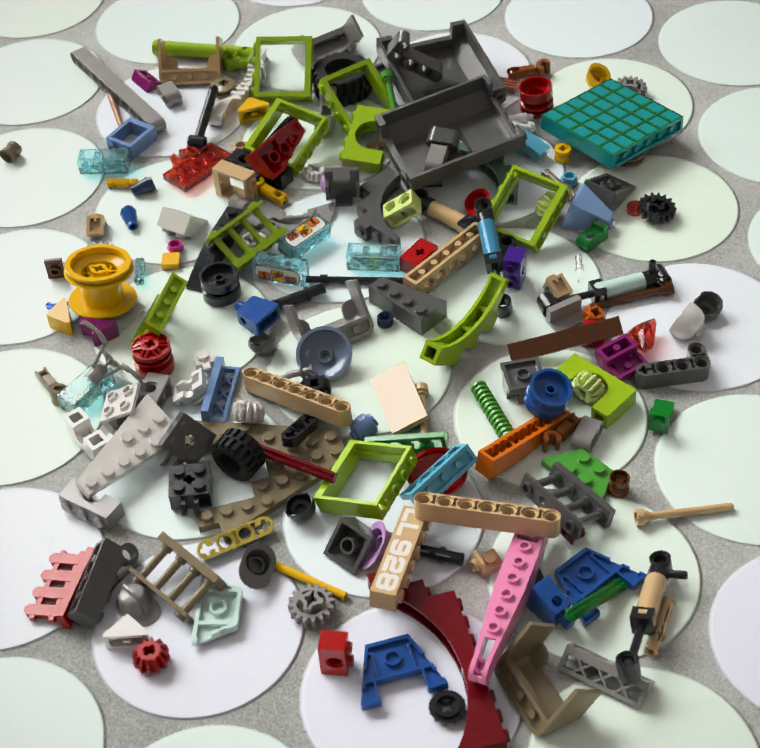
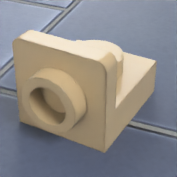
[86,213,107,237]
[542,273,573,299]
[470,548,503,579]

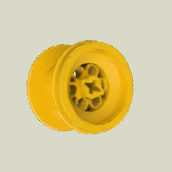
[64,244,137,320]

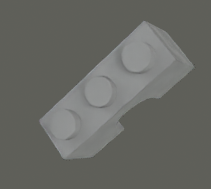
[58,479,125,531]

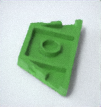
[541,448,613,499]

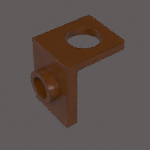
[44,257,65,279]

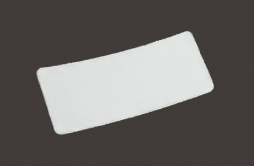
[117,302,146,328]

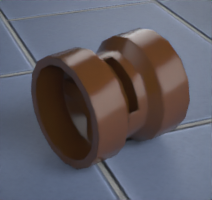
[608,469,630,498]

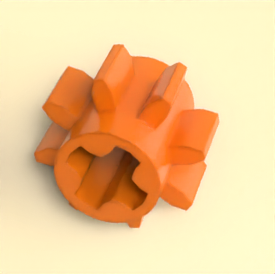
[581,305,606,323]

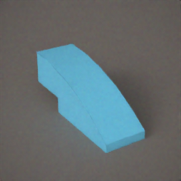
[517,128,550,163]

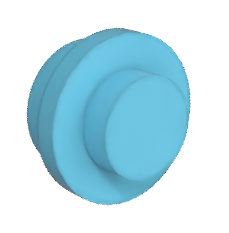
[560,171,578,186]

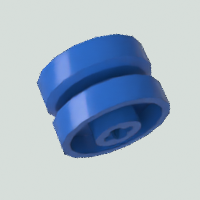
[523,368,573,420]

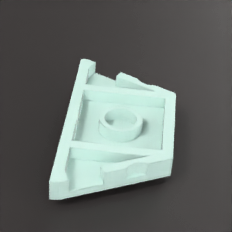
[191,575,243,646]

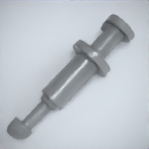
[280,364,316,379]

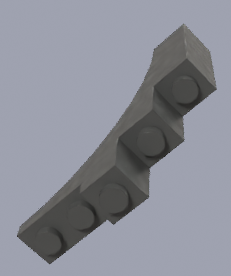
[354,167,401,254]

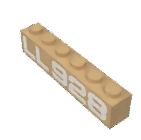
[370,505,431,612]

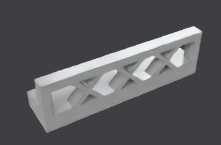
[557,643,656,709]

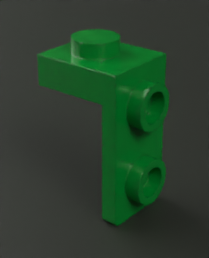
[648,399,674,433]

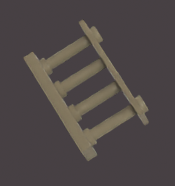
[128,531,227,625]

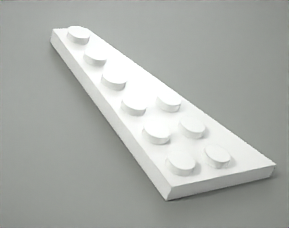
[76,394,173,499]

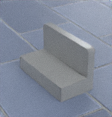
[546,294,584,332]

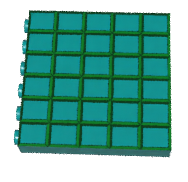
[541,78,684,170]

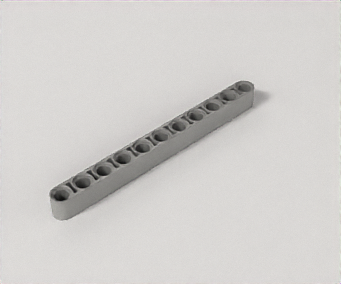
[70,47,167,133]

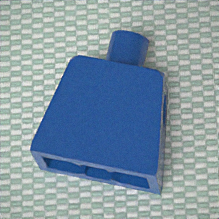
[234,296,280,335]
[526,575,575,631]

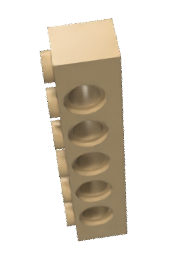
[403,222,482,293]

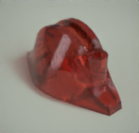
[626,318,657,353]

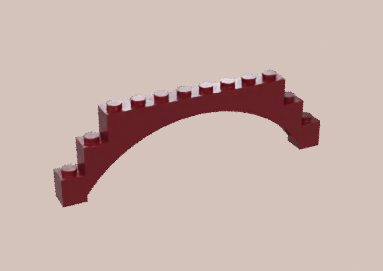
[367,572,510,748]

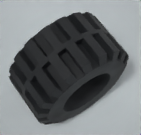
[211,428,266,482]

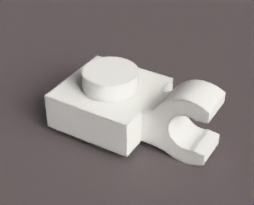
[192,349,215,378]

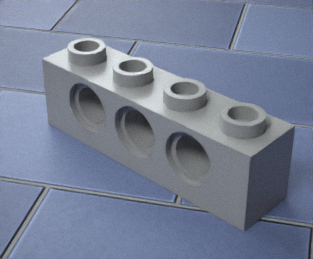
[120,372,172,426]

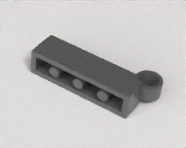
[66,537,139,629]

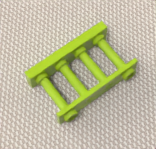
[206,199,288,272]
[129,272,188,346]

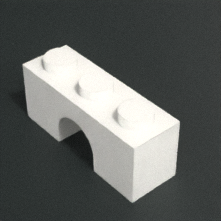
[63,407,109,460]

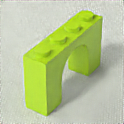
[339,105,389,174]
[556,353,637,430]

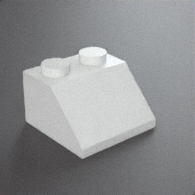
[156,206,208,239]

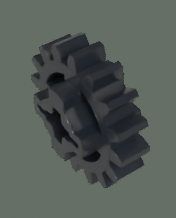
[637,192,677,224]

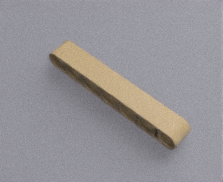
[242,367,353,427]
[414,492,561,538]

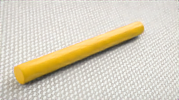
[274,561,348,600]

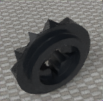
[429,690,466,725]

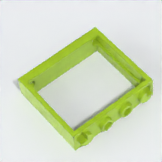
[251,36,314,102]
[317,58,399,136]
[243,98,330,177]
[491,164,571,253]
[313,440,418,520]

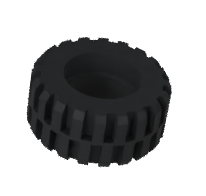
[312,52,372,107]

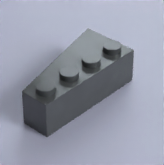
[368,277,447,336]

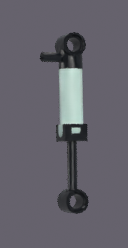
[536,259,672,317]

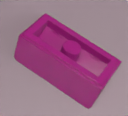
[131,69,162,93]

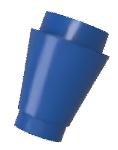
[120,205,138,230]

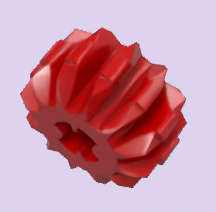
[131,636,170,676]

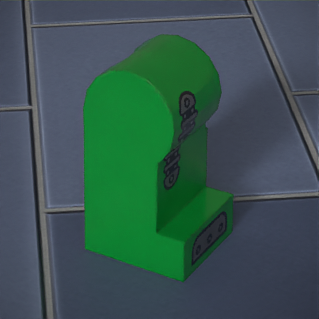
[575,219,609,252]

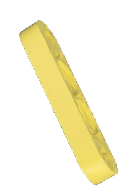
[196,516,274,560]

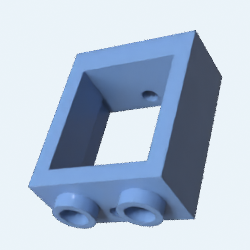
[106,117,157,160]

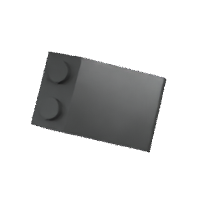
[584,173,636,211]

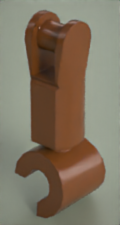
[507,58,551,80]
[542,412,582,453]

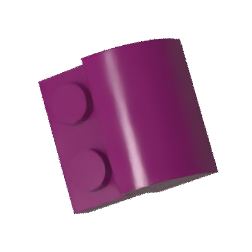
[595,333,649,381]

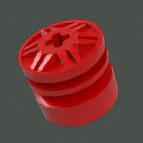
[518,76,554,119]
[131,332,175,380]

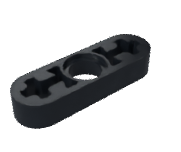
[281,414,319,448]

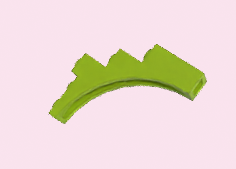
[419,272,509,366]

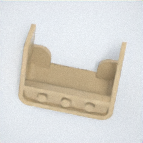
[157,36,223,85]

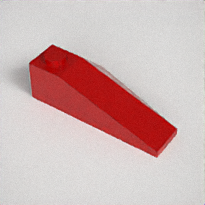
[244,117,306,180]

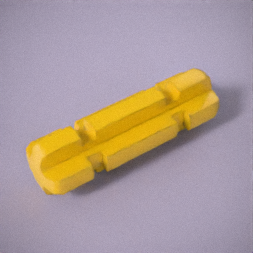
[106,178,139,188]

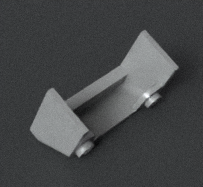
[291,14,364,67]
[282,280,374,342]

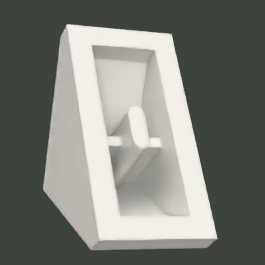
[103,614,150,649]

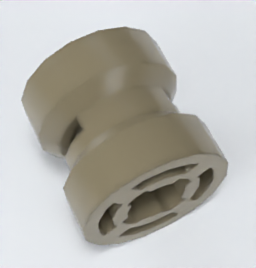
[0,140,22,163]

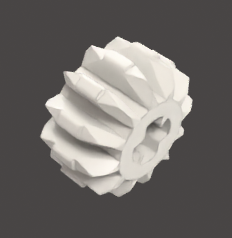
[232,400,265,423]

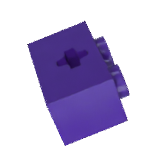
[503,246,527,290]

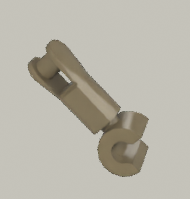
[34,367,68,406]

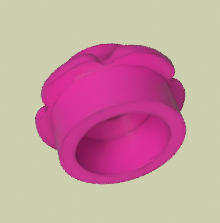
[167,239,184,253]

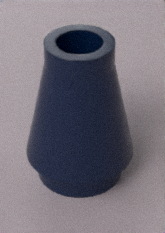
[130,177,156,196]

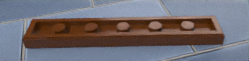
[507,316,624,361]

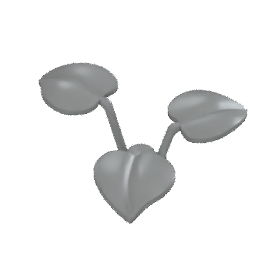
[80,320,146,392]

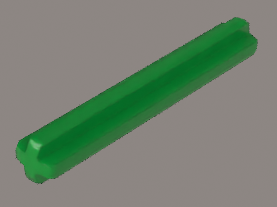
[564,578,627,622]

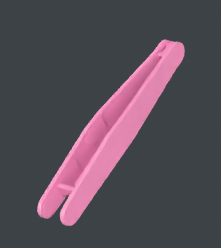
[468,533,549,685]

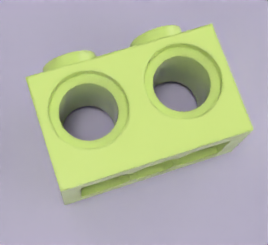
[383,189,422,229]

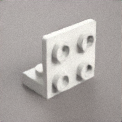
[99,382,140,435]

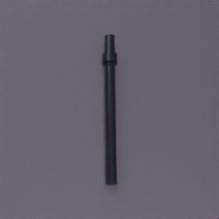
[306,274,403,285]

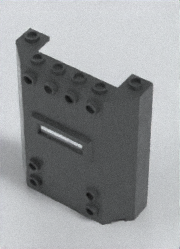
[376,19,507,104]
[374,74,527,191]

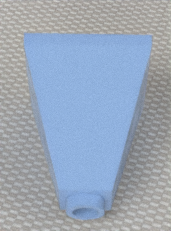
[561,183,615,230]

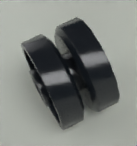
[199,261,241,307]

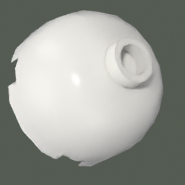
[669,302,705,340]

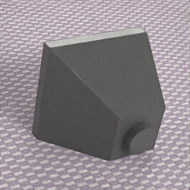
[323,517,374,575]

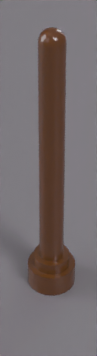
[589,280,675,309]

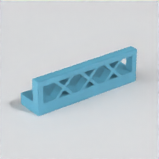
[399,444,478,504]

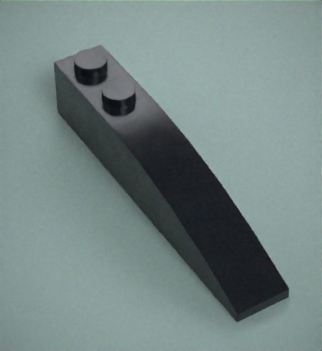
[186,206,244,292]

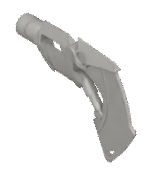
[228,194,336,244]

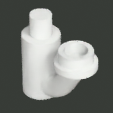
[508,112,535,133]

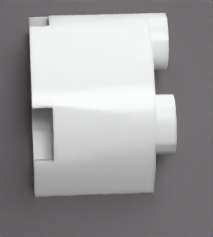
[172,368,207,406]

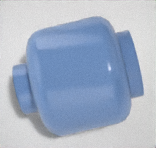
[349,413,379,441]

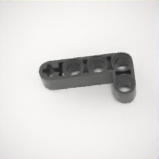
[387,30,443,82]
[634,342,711,389]

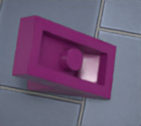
[79,317,120,347]

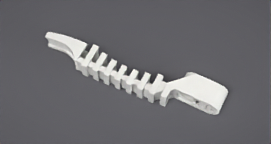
[208,47,269,127]

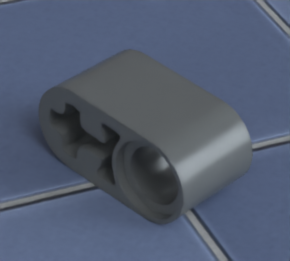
[426,126,461,152]

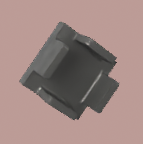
[324,166,360,207]
[500,356,542,404]

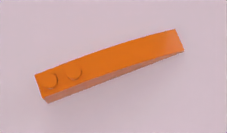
[475,409,571,480]

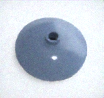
[296,326,352,381]

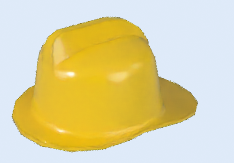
[585,63,611,89]

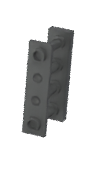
[519,461,616,540]

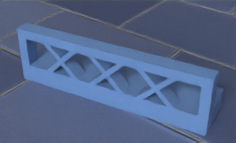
[200,356,241,422]

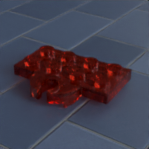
[162,142,231,192]

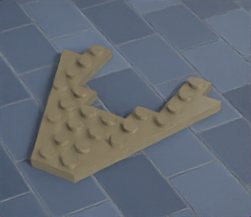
[184,420,345,542]

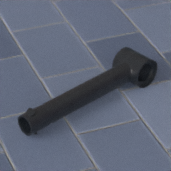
[187,85,219,151]

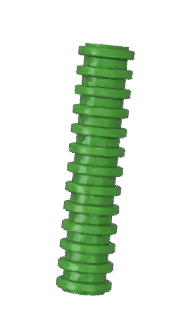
[470,381,514,438]

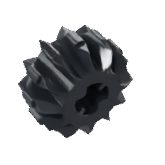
[299,373,332,395]

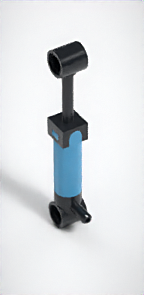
[462,197,513,318]

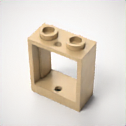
[212,159,258,202]

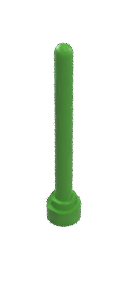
[380,70,397,110]

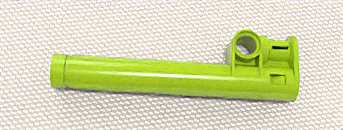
[152,40,255,72]

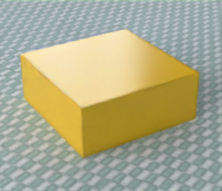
[161,252,181,270]

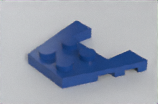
[554,547,646,627]
[361,634,448,711]

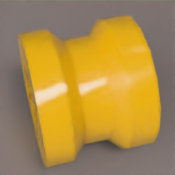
[554,143,571,164]

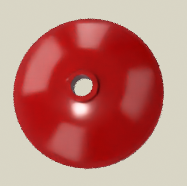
[407,447,468,495]

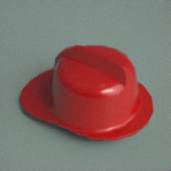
[464,188,491,215]

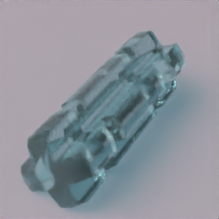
[134,257,145,286]

